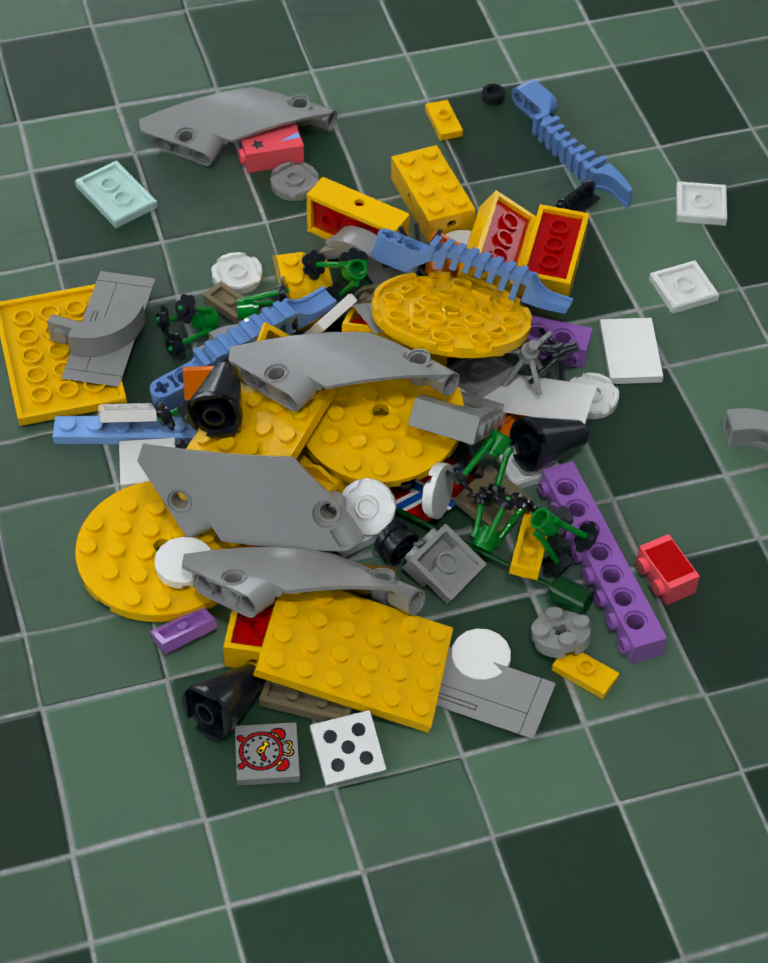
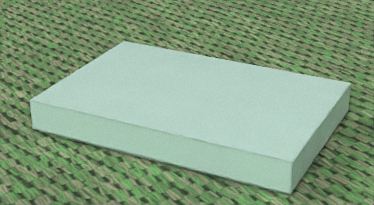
[75,160,158,228]

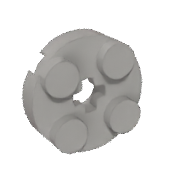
[531,607,591,658]

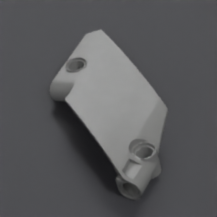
[139,87,338,166]
[228,332,460,412]
[137,443,365,554]
[182,547,425,618]

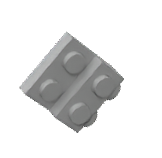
[402,524,486,604]

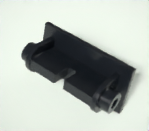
[554,180,600,212]

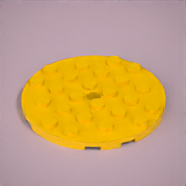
[371,271,532,358]
[304,346,464,487]
[75,481,248,622]

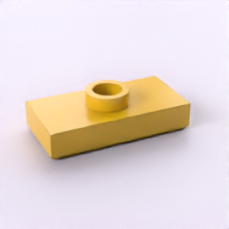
[425,100,463,141]
[552,651,619,699]

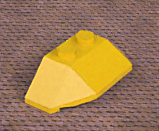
[273,252,333,331]

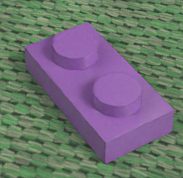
[150,608,218,654]

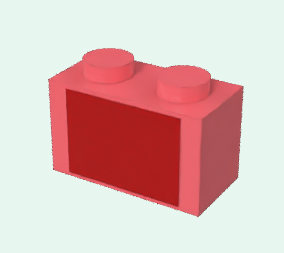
[636,534,700,605]

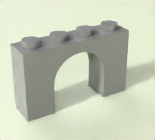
[408,391,506,445]

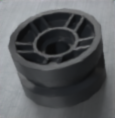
[374,520,419,566]

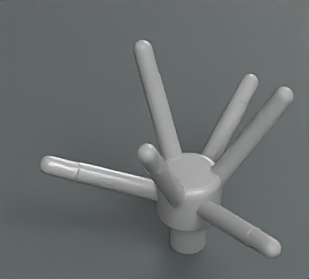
[502,331,552,396]

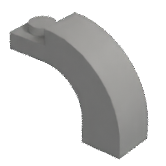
[319,226,405,285]
[47,298,145,356]
[722,408,768,451]

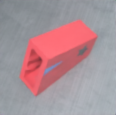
[238,123,304,173]

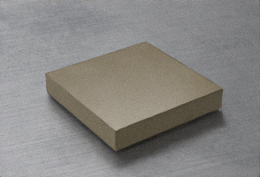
[454,465,533,536]

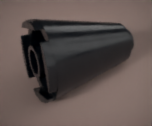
[186,362,243,438]
[510,416,589,472]
[182,663,266,741]

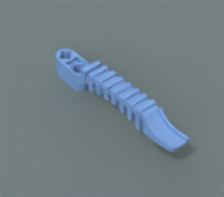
[511,79,633,208]
[371,229,574,314]
[150,286,337,411]

